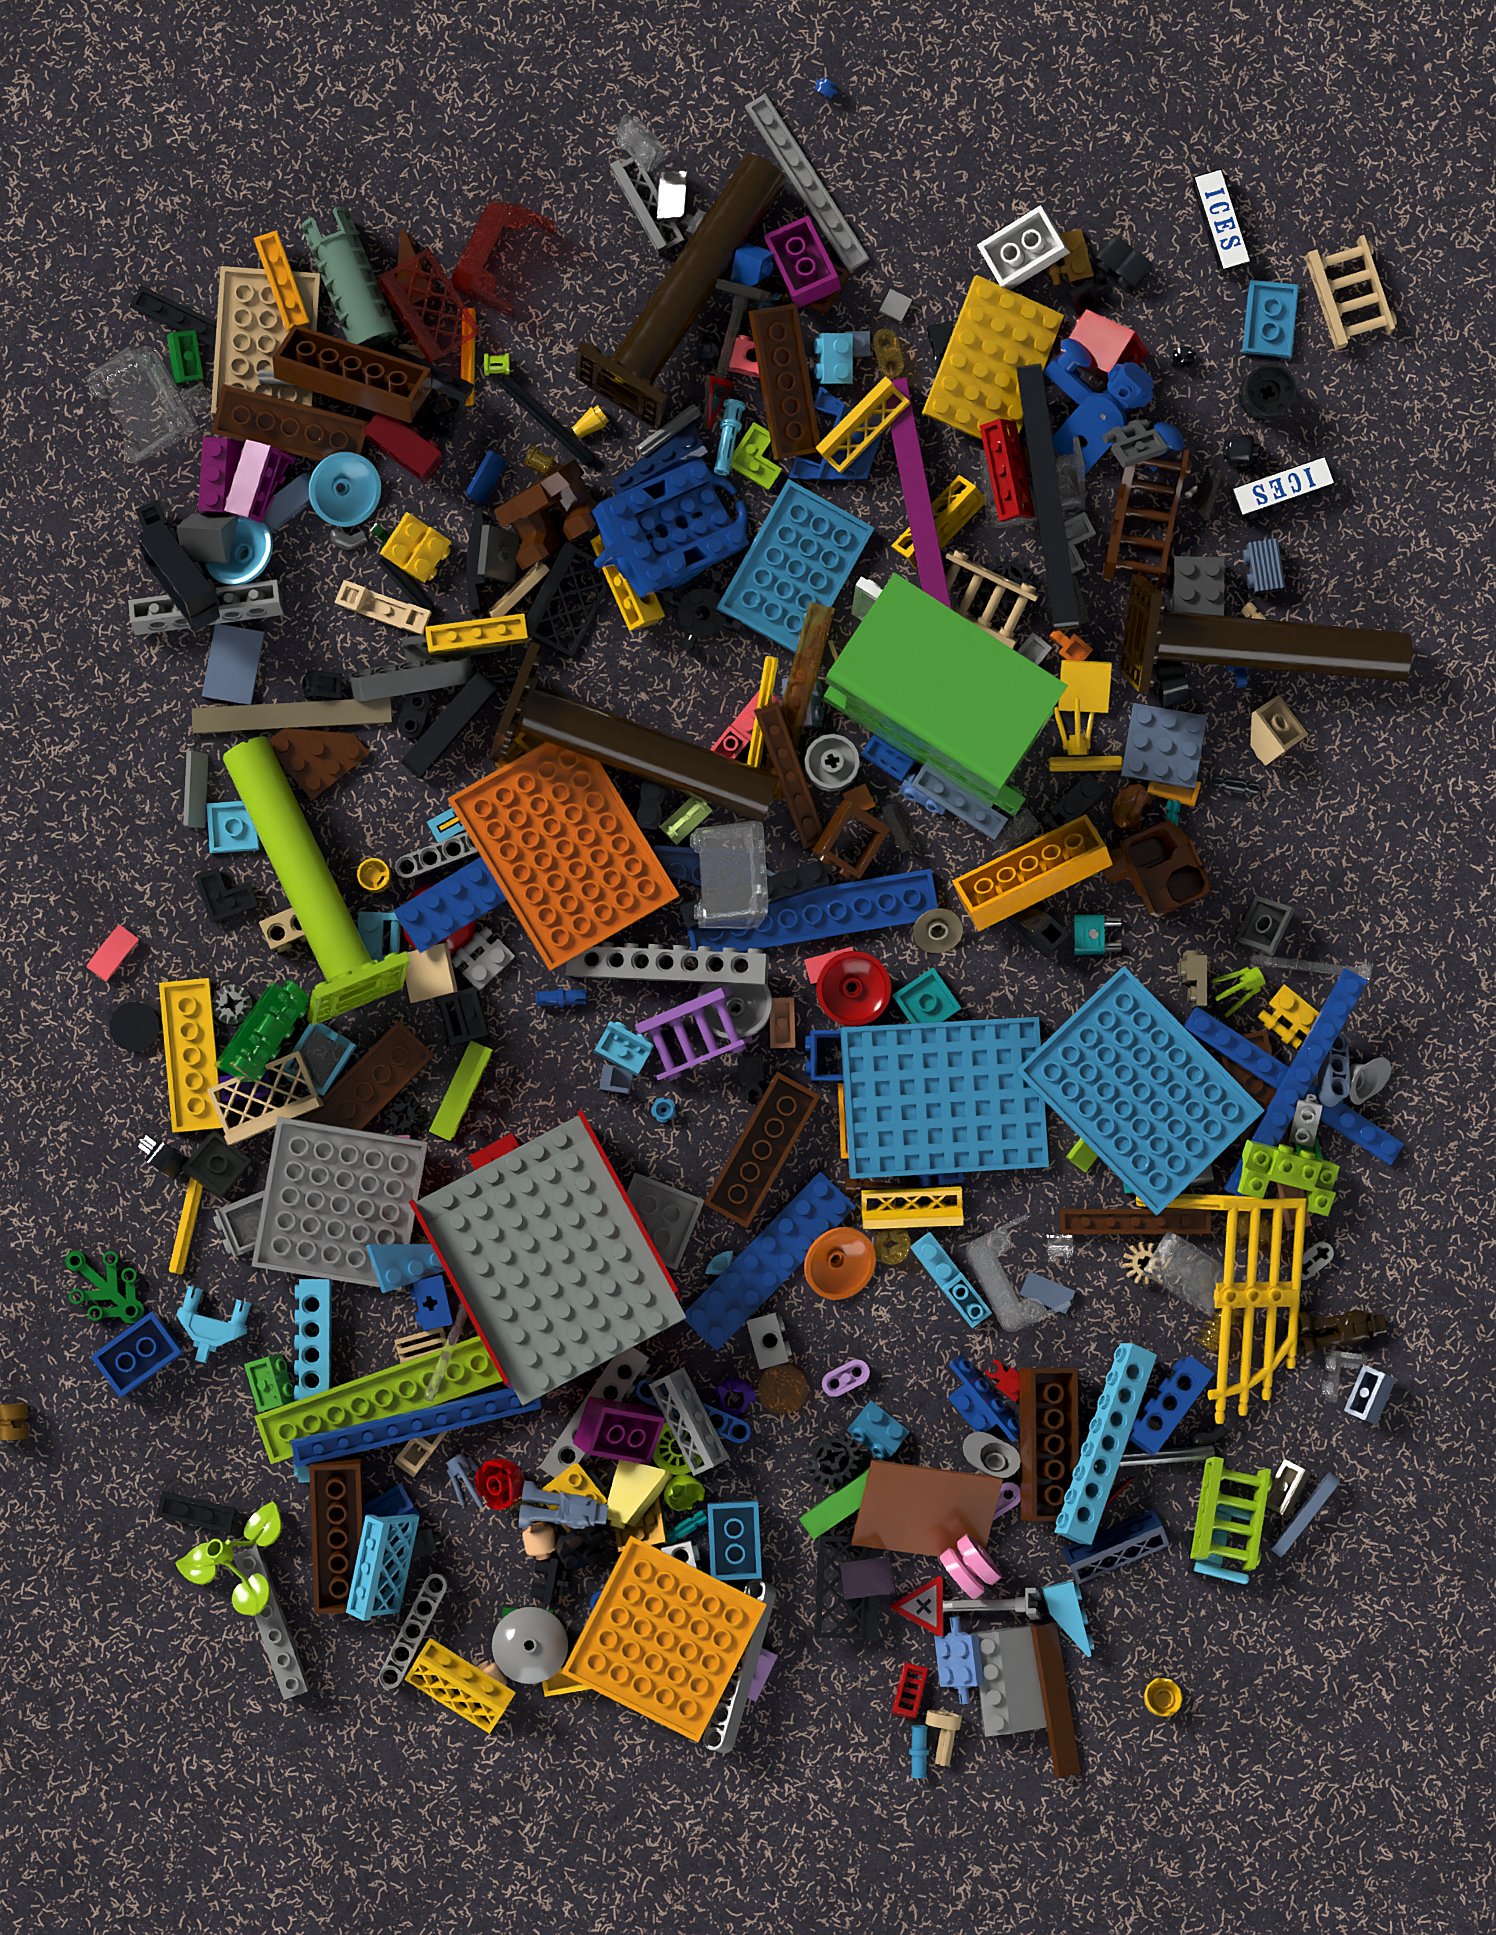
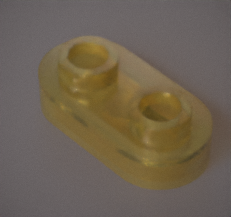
[873,329,904,379]

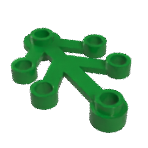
[65,1251,144,1324]

